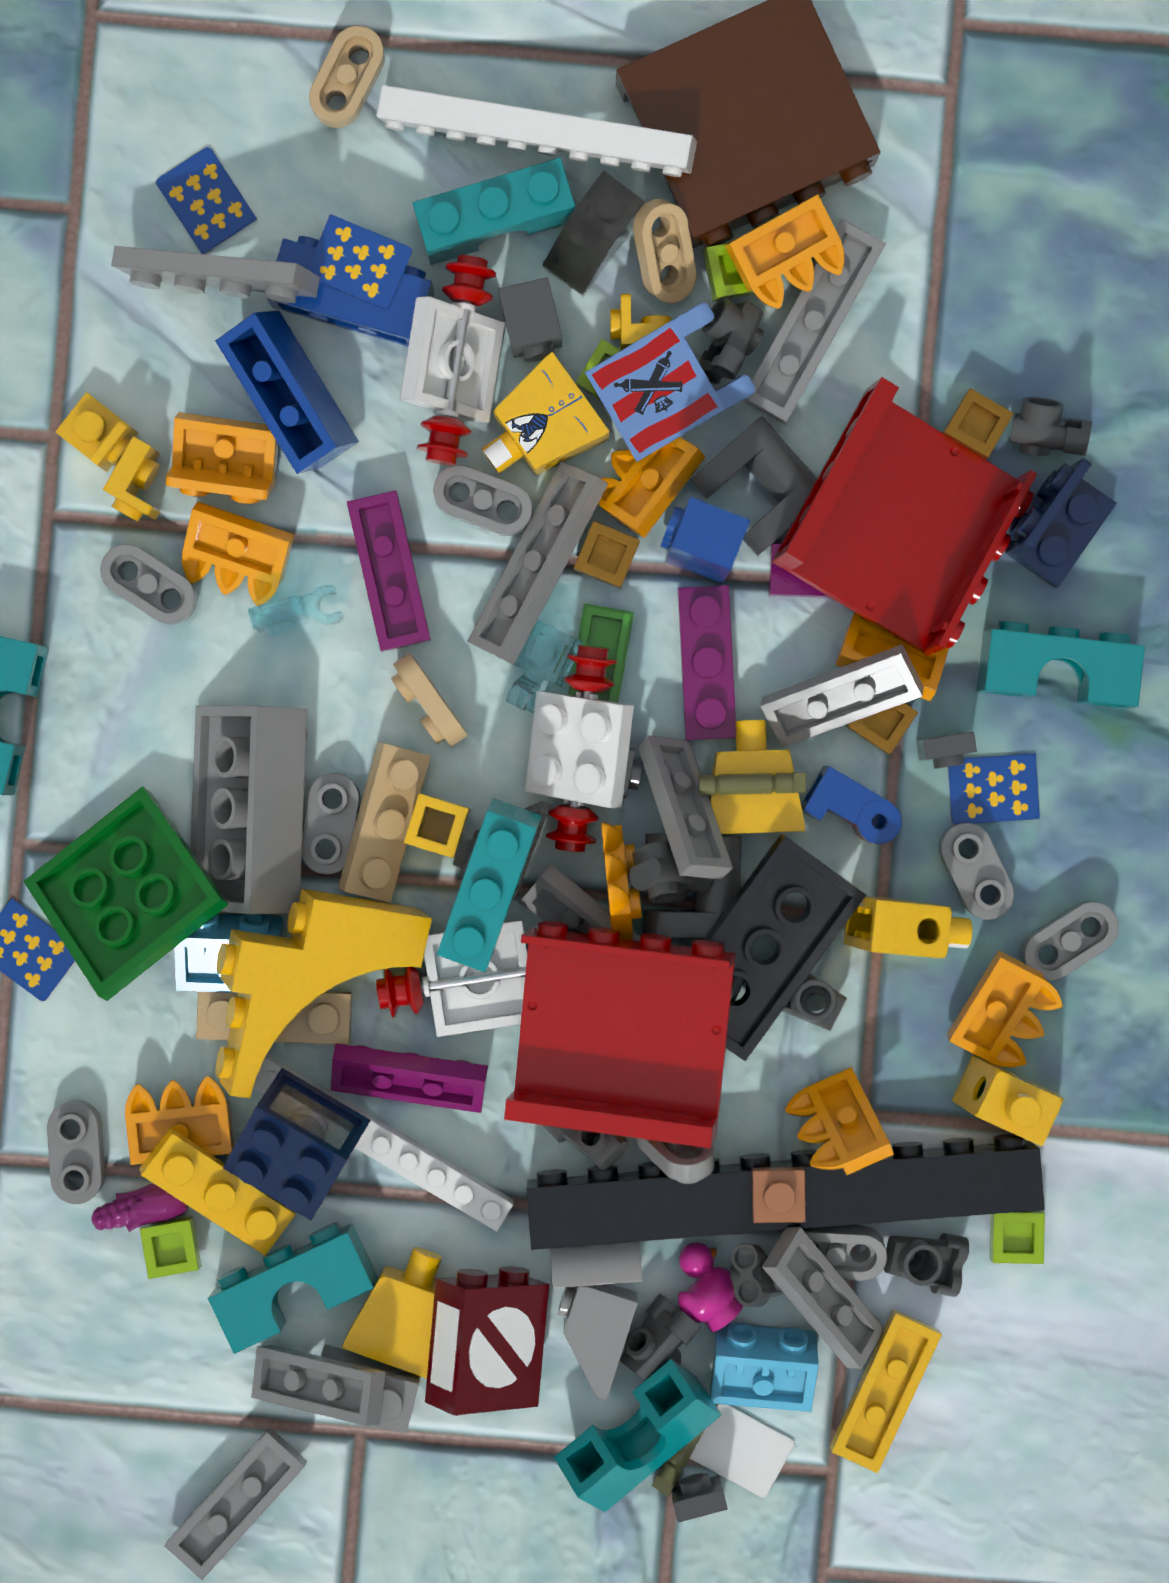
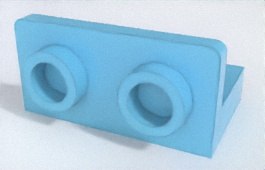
[174,914,283,993]
[710,1323,819,1412]

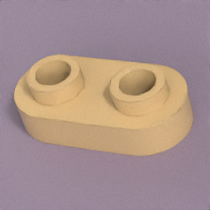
[309,26,385,128]
[633,199,697,303]
[391,652,468,747]

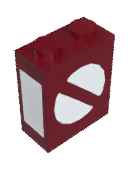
[425,1266,549,1416]

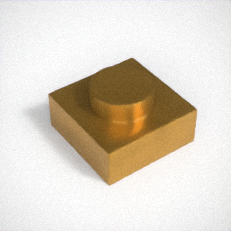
[943,388,1014,460]
[574,521,640,589]
[846,703,919,755]

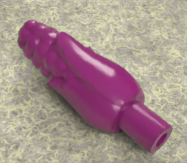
[91,1183,189,1232]

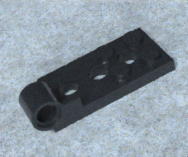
[704,833,866,1061]

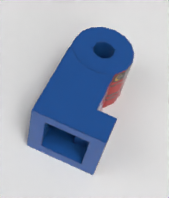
[801,766,902,844]

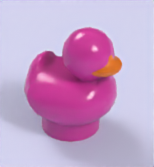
[677,1242,743,1332]

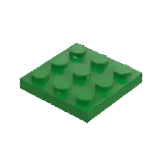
[23,786,229,1001]

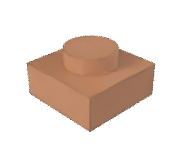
[751,1167,806,1223]

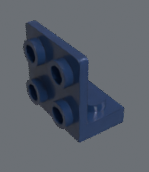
[1005,458,1117,588]

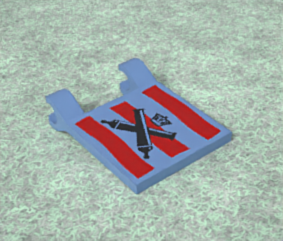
[585,302,756,462]

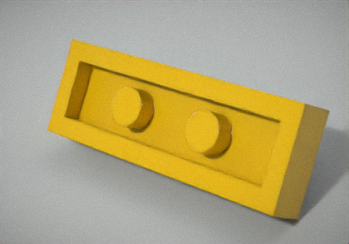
[139,1127,296,1255]
[829,1309,942,1473]

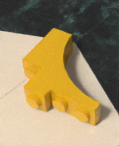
[215,889,432,1098]

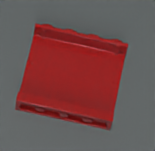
[772,377,1038,656]
[504,921,736,1148]

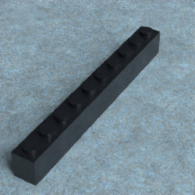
[526,1134,1045,1250]

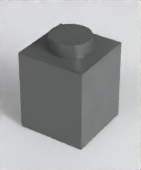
[498,277,563,362]

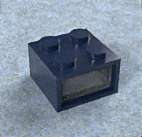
[223,1068,371,1220]

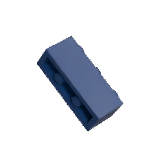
[267,236,435,347]
[215,310,359,474]
[660,497,750,584]

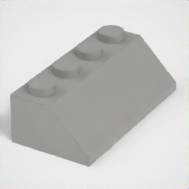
[190,706,308,914]

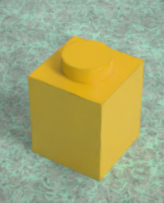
[404,793,471,858]

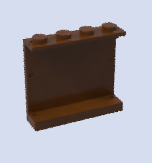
[616,0,881,249]

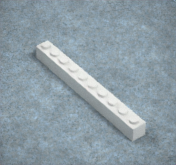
[376,85,697,177]
[253,1053,514,1232]

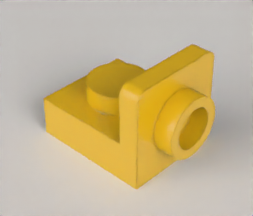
[610,294,671,350]
[55,392,138,472]
[102,436,160,522]

